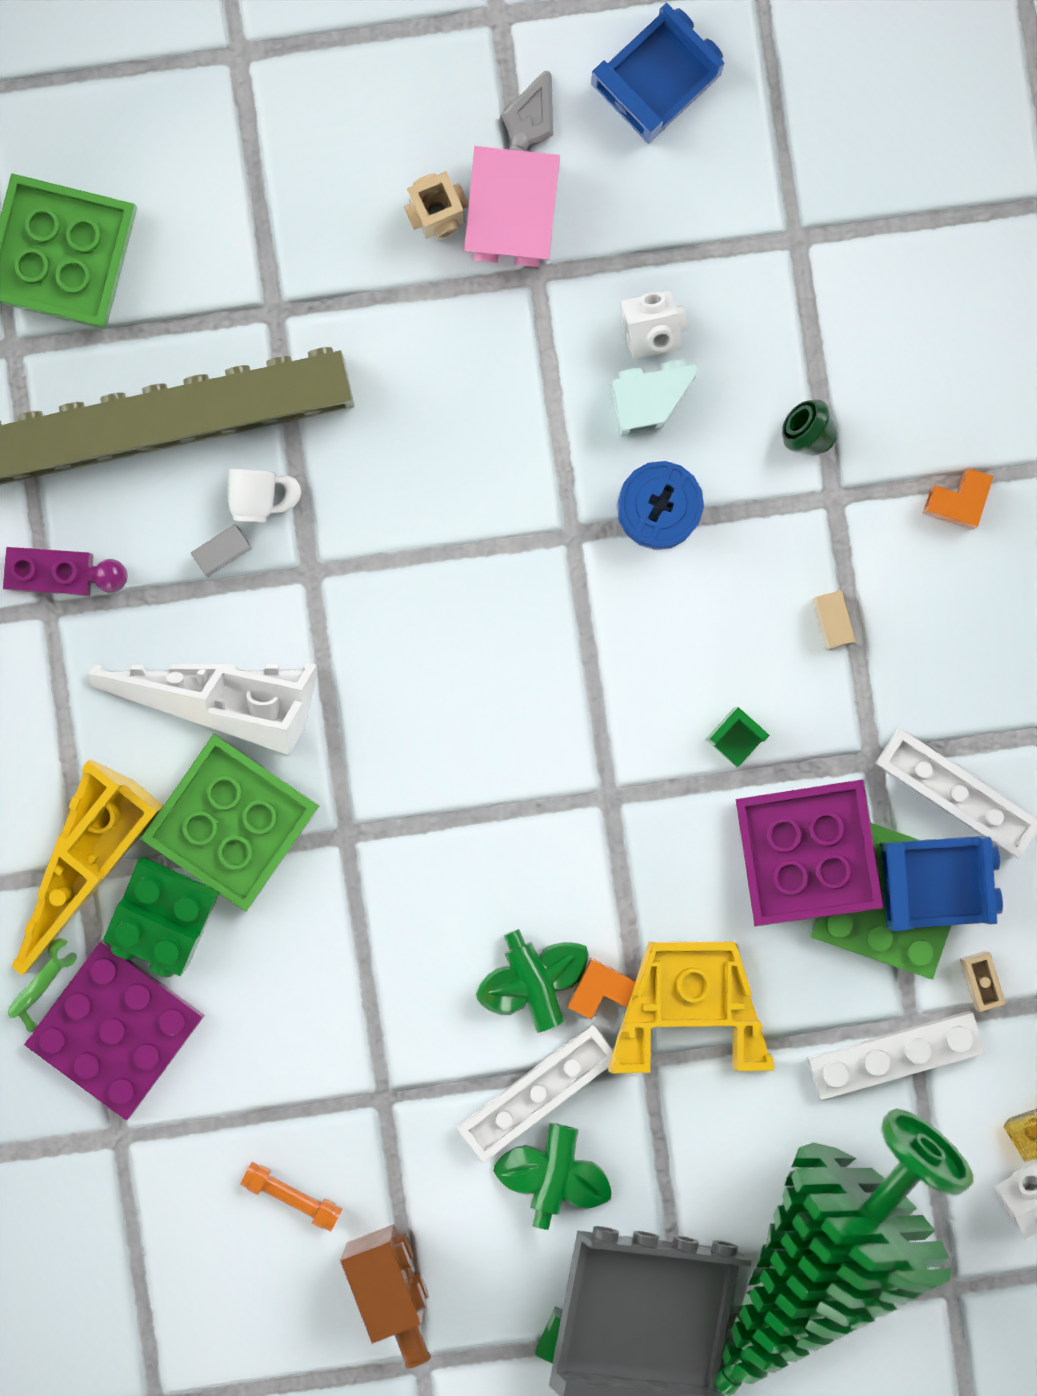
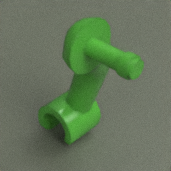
[8,938,77,1033]

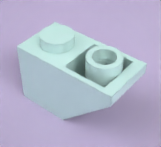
[611,359,698,436]

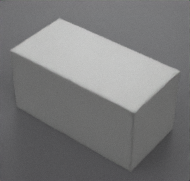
[191,524,253,577]

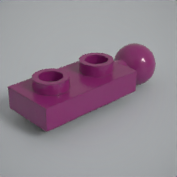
[3,547,128,596]

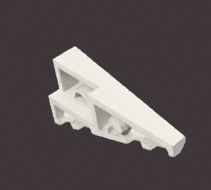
[88,663,317,755]

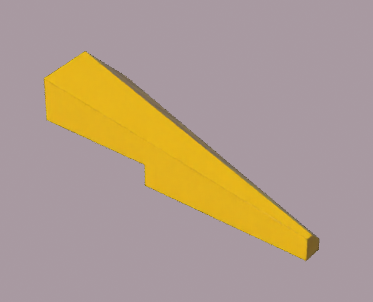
[12,759,164,976]

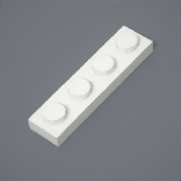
[875,728,1037,859]
[807,1011,985,1100]
[457,1023,613,1163]

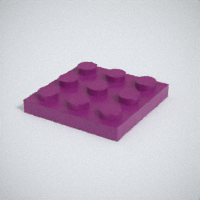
[735,779,884,927]
[24,940,205,1121]

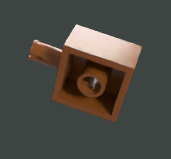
[340,1224,431,1369]

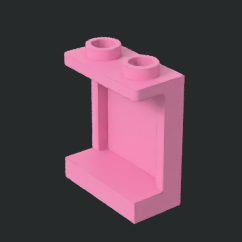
[464,146,560,267]

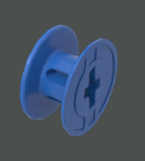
[617,461,704,550]

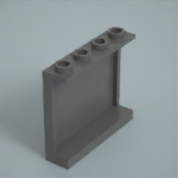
[549,1226,752,1396]

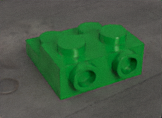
[103,857,220,977]

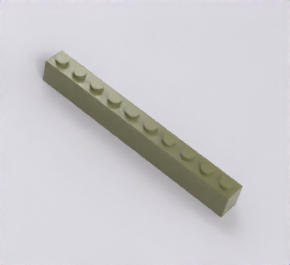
[0,347,355,485]

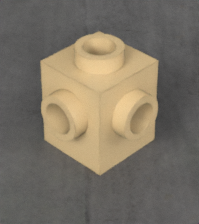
[404,171,468,239]

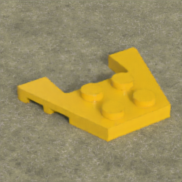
[609,941,774,1074]

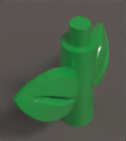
[476,929,589,1033]
[493,1122,612,1230]

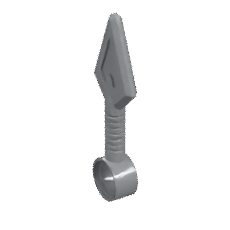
[501,71,553,151]

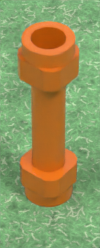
[240,1162,342,1232]

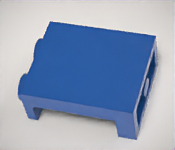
[591,3,724,144]
[880,836,1003,931]

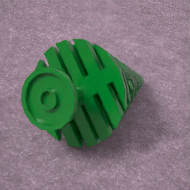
[714,1108,974,1396]

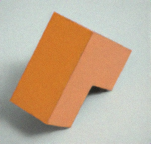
[922,468,994,529]
[567,958,636,1020]

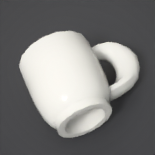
[228,469,301,522]

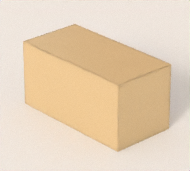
[813,590,855,650]
[960,951,1006,1012]

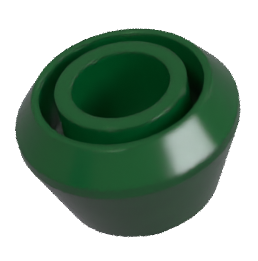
[782,400,837,456]

